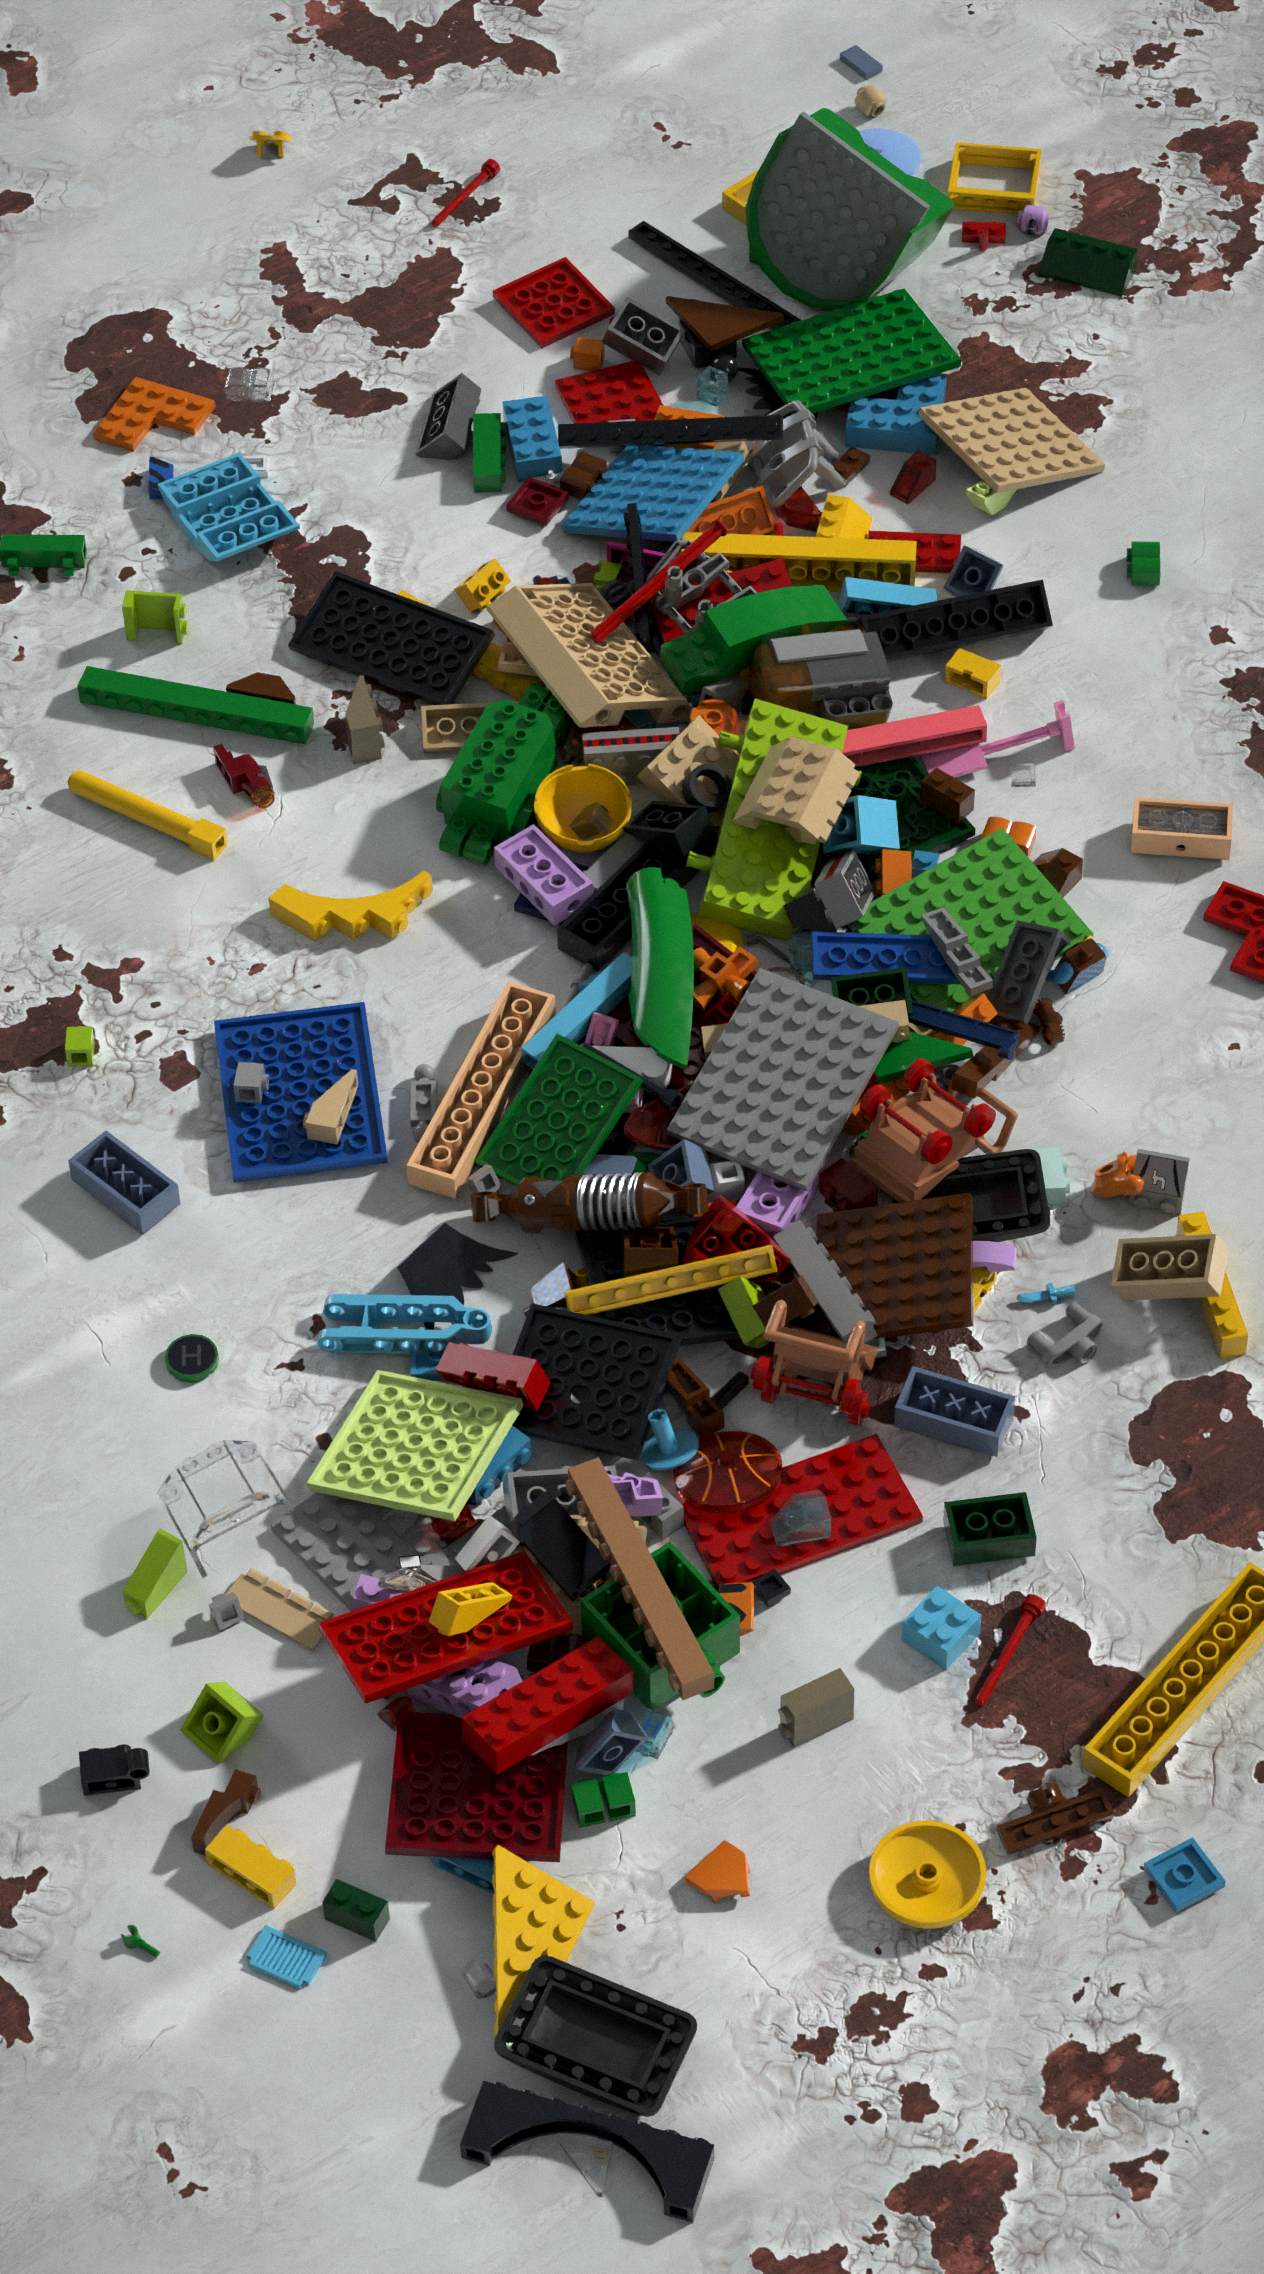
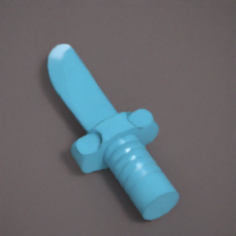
[1017,1283,1075,1305]

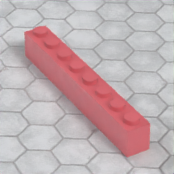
[842,705,987,768]

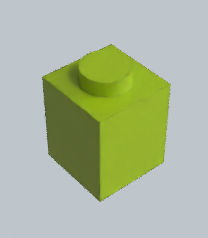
[65,1026,95,1067]

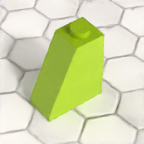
[718,1276,770,1348]
[123,1528,188,1619]

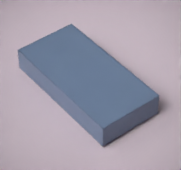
[840,45,883,79]

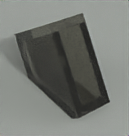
[569,802,613,841]

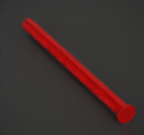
[590,520,728,643]

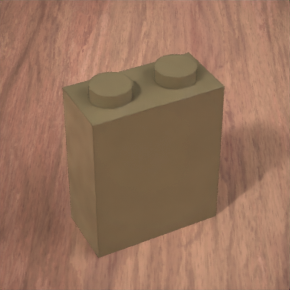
[778,1668,855,1748]

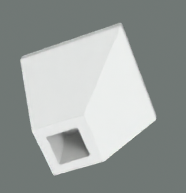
[707,1158,745,1203]

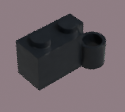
[79,1744,150,1796]

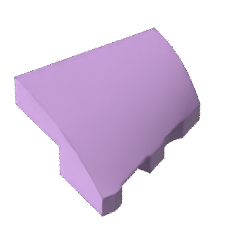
[604,1467,663,1517]

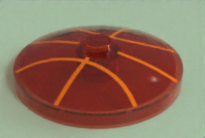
[673,1431,783,1513]

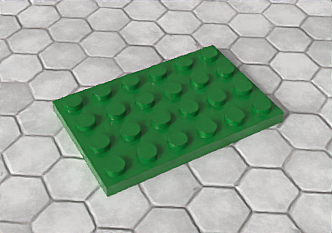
[474,1033,643,1187]

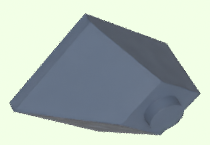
[944,545,1004,596]

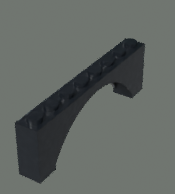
[460,2081,715,2223]

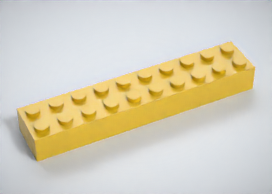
[681,532,917,592]
[1082,1562,1264,1798]

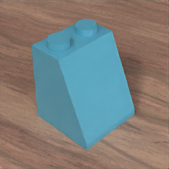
[823,795,900,854]

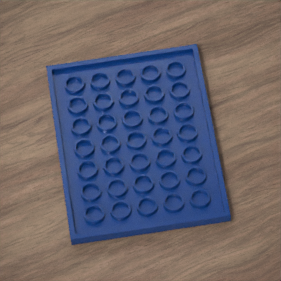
[214,1002,388,1183]

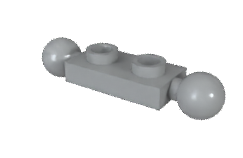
[410,1064,437,1142]

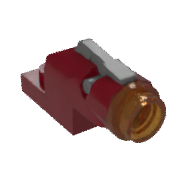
[213,744,275,808]

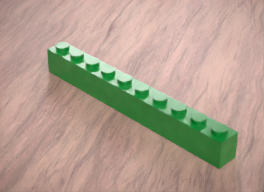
[77,666,314,744]

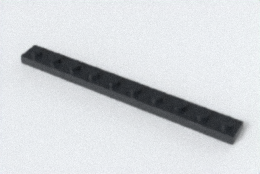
[628,221,801,329]
[558,415,783,449]

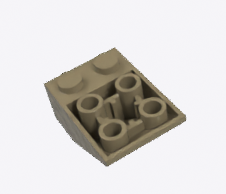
[345,675,385,764]

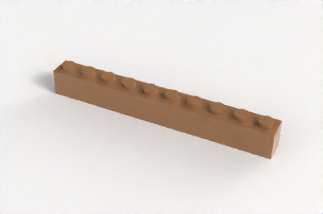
[565,1457,714,1700]

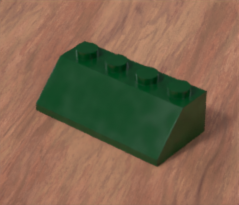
[1039,228,1138,297]

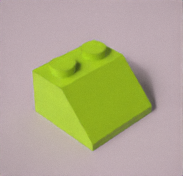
[180,1682,264,1763]

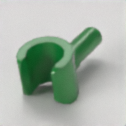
[121,1925,160,1958]

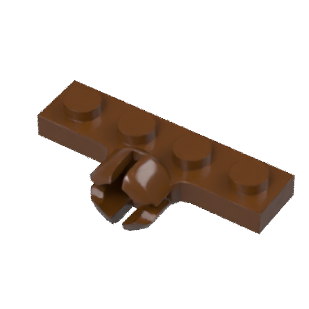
[996,1782,1115,1855]

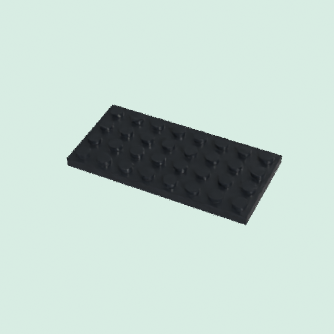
[288,571,495,705]

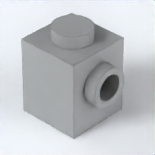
[233,1062,269,1104]

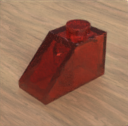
[890,450,937,505]
[775,486,822,532]

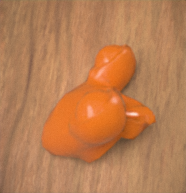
[1090,1151,1144,1198]

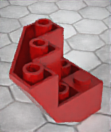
[682,1194,791,1291]

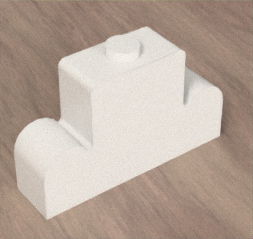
[593,1046,673,1113]

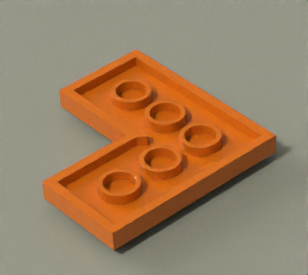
[93,377,215,451]

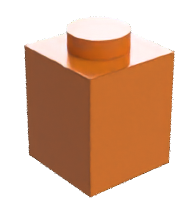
[570,337,605,371]

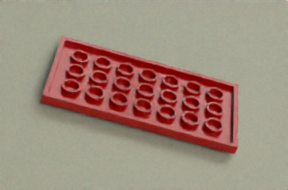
[681,1434,923,1591]
[319,1551,573,1704]

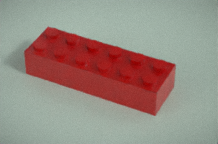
[462,1636,634,1775]

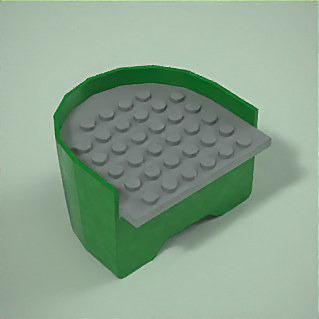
[745,108,955,309]

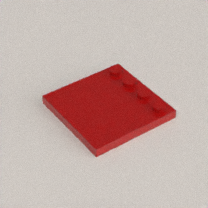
[493,257,615,349]

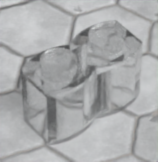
[225,367,275,402]

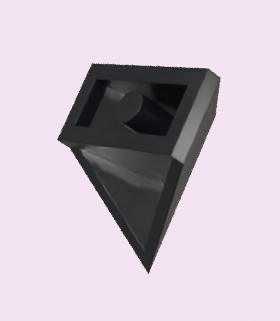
[783,892,837,932]

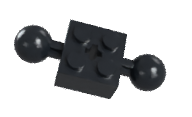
[679,299,738,383]

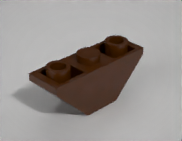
[226,672,296,704]

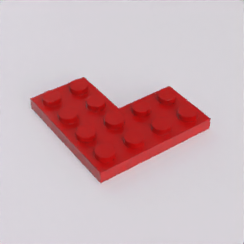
[1203,881,1264,983]

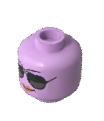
[1017,205,1050,235]

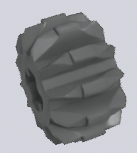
[600,579,632,611]

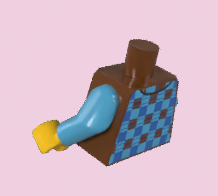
[1045,935,1109,994]
[523,1262,599,1318]

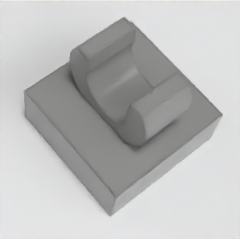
[466,1164,502,1193]
[208,1592,244,1631]

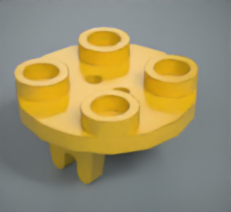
[249,131,292,157]

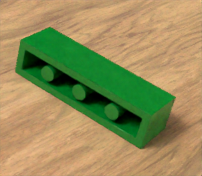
[473,413,506,493]

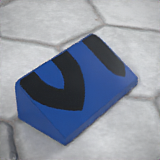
[148,457,174,499]

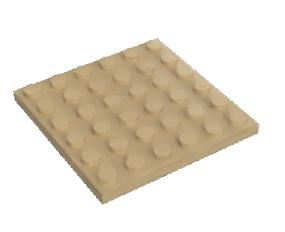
[918,388,1106,493]

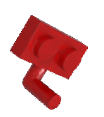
[962,221,1006,251]

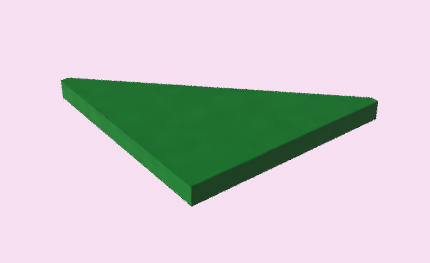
[874,1031,973,1084]

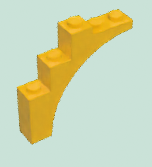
[268,870,433,941]

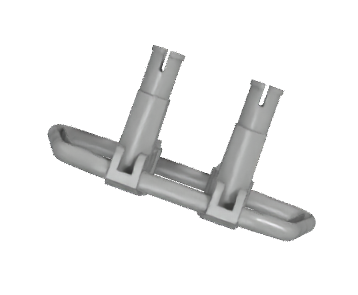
[747,400,846,508]
[645,539,757,634]

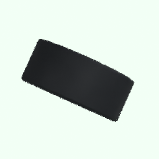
[682,764,731,813]

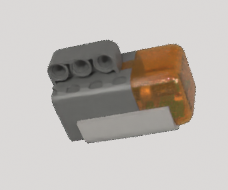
[747,629,893,729]

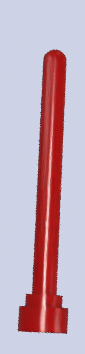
[431,159,500,227]
[975,1594,1046,1707]

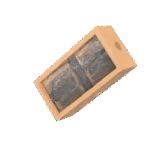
[1131,797,1233,860]

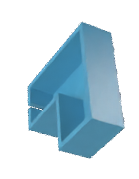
[845,373,947,455]

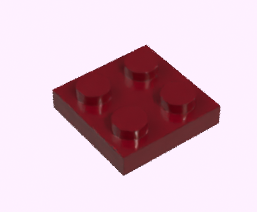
[506,477,569,526]

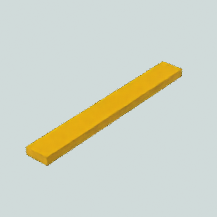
[564,1245,778,1315]

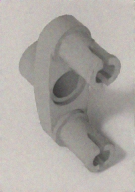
[1027,1301,1103,1367]

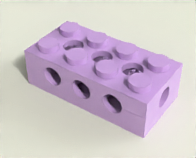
[494,824,594,926]
[736,1159,826,1244]
[406,1659,522,1718]

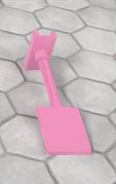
[921,700,1075,778]

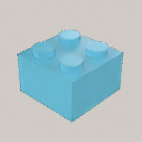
[902,1586,982,1670]

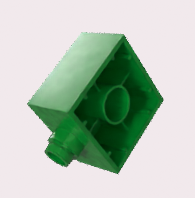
[580,1541,740,1712]

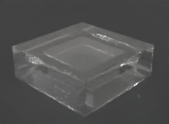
[1010,763,1036,787]

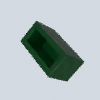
[322,1879,390,1942]

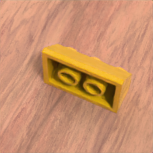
[815,494,872,539]

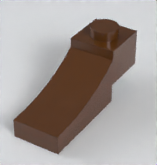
[666,1357,725,1439]
[191,1769,261,1855]

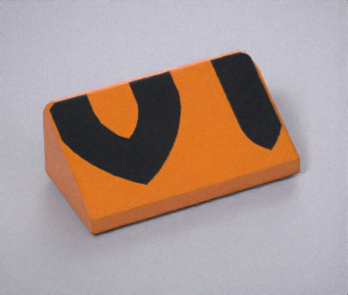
[719,1582,754,1636]

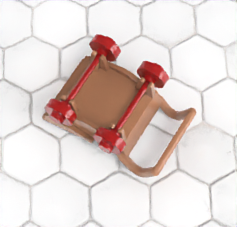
[850,1058,1018,1203]
[750,1300,879,1426]

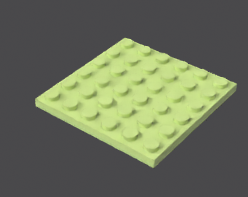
[307,1370,523,1521]

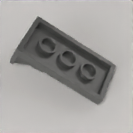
[987,920,1071,1025]

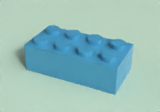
[502,396,562,482]

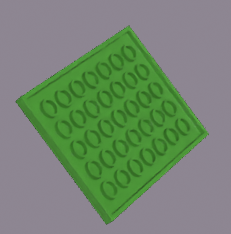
[847,828,1094,1012]

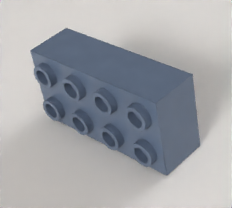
[68,1131,181,1234]
[894,1366,1016,1457]

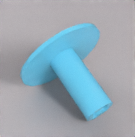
[641,1409,699,1470]

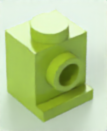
[593,560,623,593]

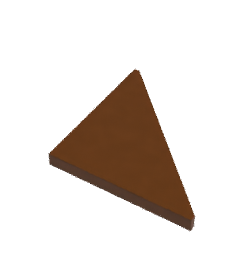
[666,296,784,352]

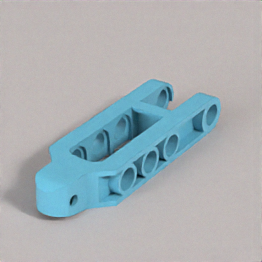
[317,1294,492,1355]

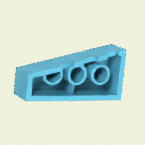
[836,577,937,629]

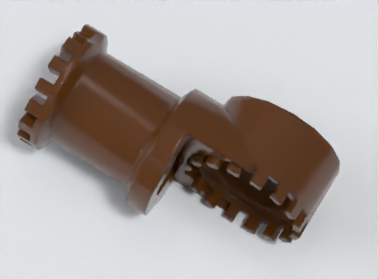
[1032,997,1065,1045]

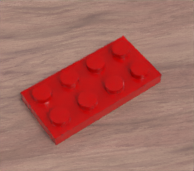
[868,531,961,573]

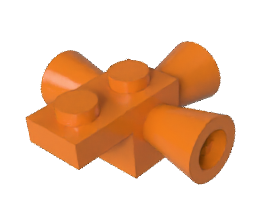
[693,947,760,1011]

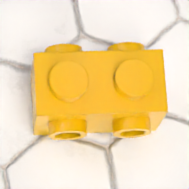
[454,558,511,612]

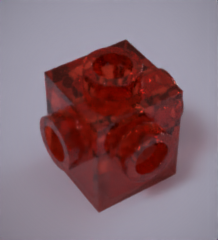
[430,1504,476,1539]

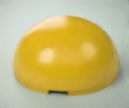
[534,764,632,853]

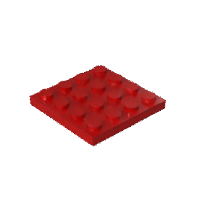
[555,361,664,424]

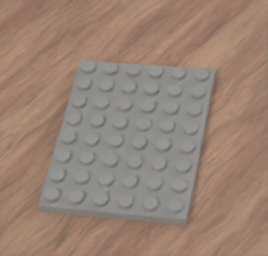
[667,968,899,1191]

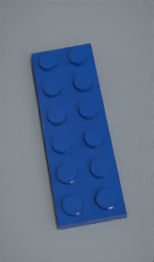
[811,931,961,985]

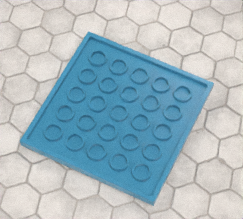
[561,445,745,542]

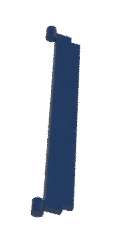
[908,1000,1020,1060]

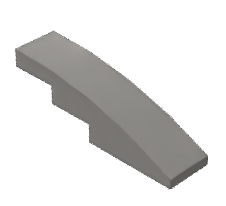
[921,907,993,996]

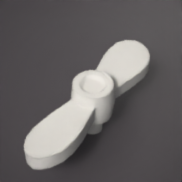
[534,470,564,485]

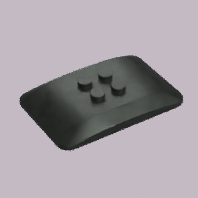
[887,1149,1050,1242]
[494,1956,697,2117]

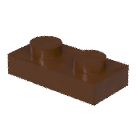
[833,447,870,488]

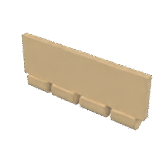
[224,1568,334,1652]

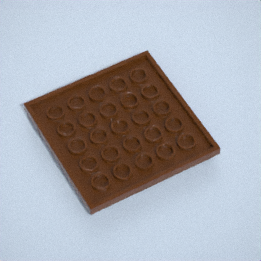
[814,1193,974,1340]

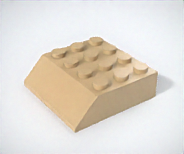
[637,715,738,835]

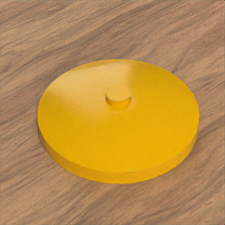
[869,1820,986,1929]

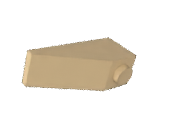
[303,1069,358,1144]

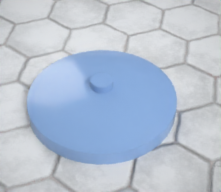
[859,128,920,177]

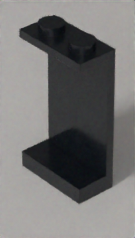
[507,1484,612,1602]

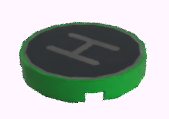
[165,1334,219,1382]

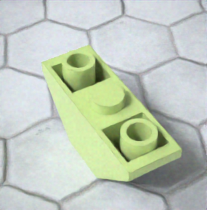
[965,480,1016,515]

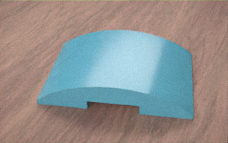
[158,452,300,562]

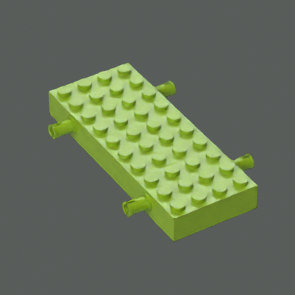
[686,699,862,943]

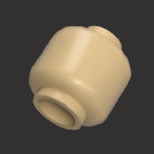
[855,85,886,117]

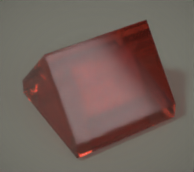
[377,1696,414,1731]

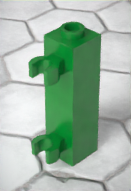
[0,534,87,576]

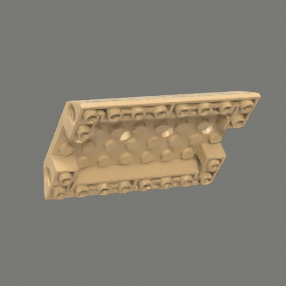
[487,583,692,728]

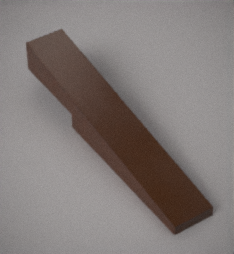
[951,1022,1040,1099]

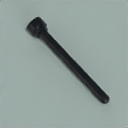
[581,1043,683,1112]

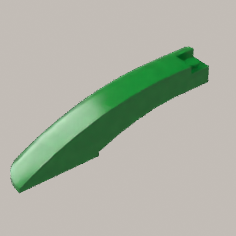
[626,867,694,1069]

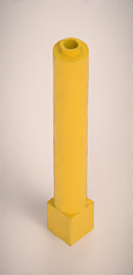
[68,770,228,860]

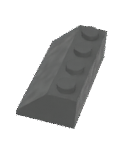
[415,373,482,460]

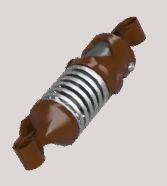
[470,1172,709,1234]

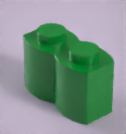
[1126,541,1160,585]

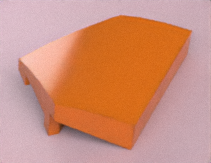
[684,1840,750,1903]

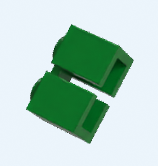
[571,1772,636,1828]

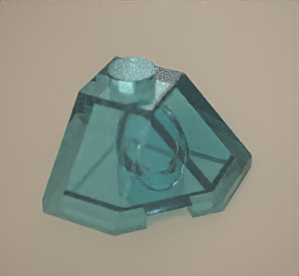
[771,1490,831,1546]

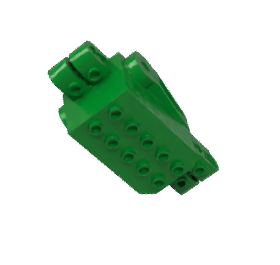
[436,683,573,866]

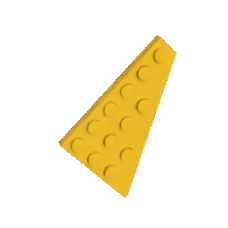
[492,1845,596,2037]

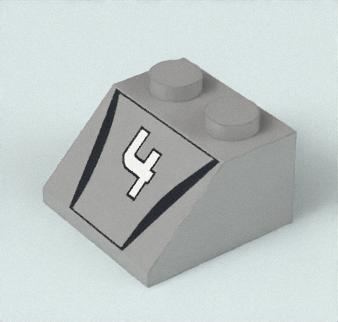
[1129,1149,1190,1215]

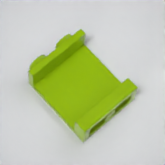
[122,590,189,644]

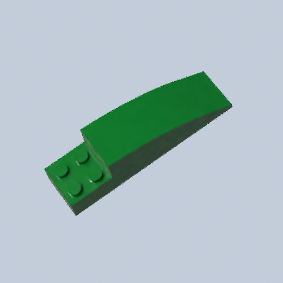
[659,585,848,696]

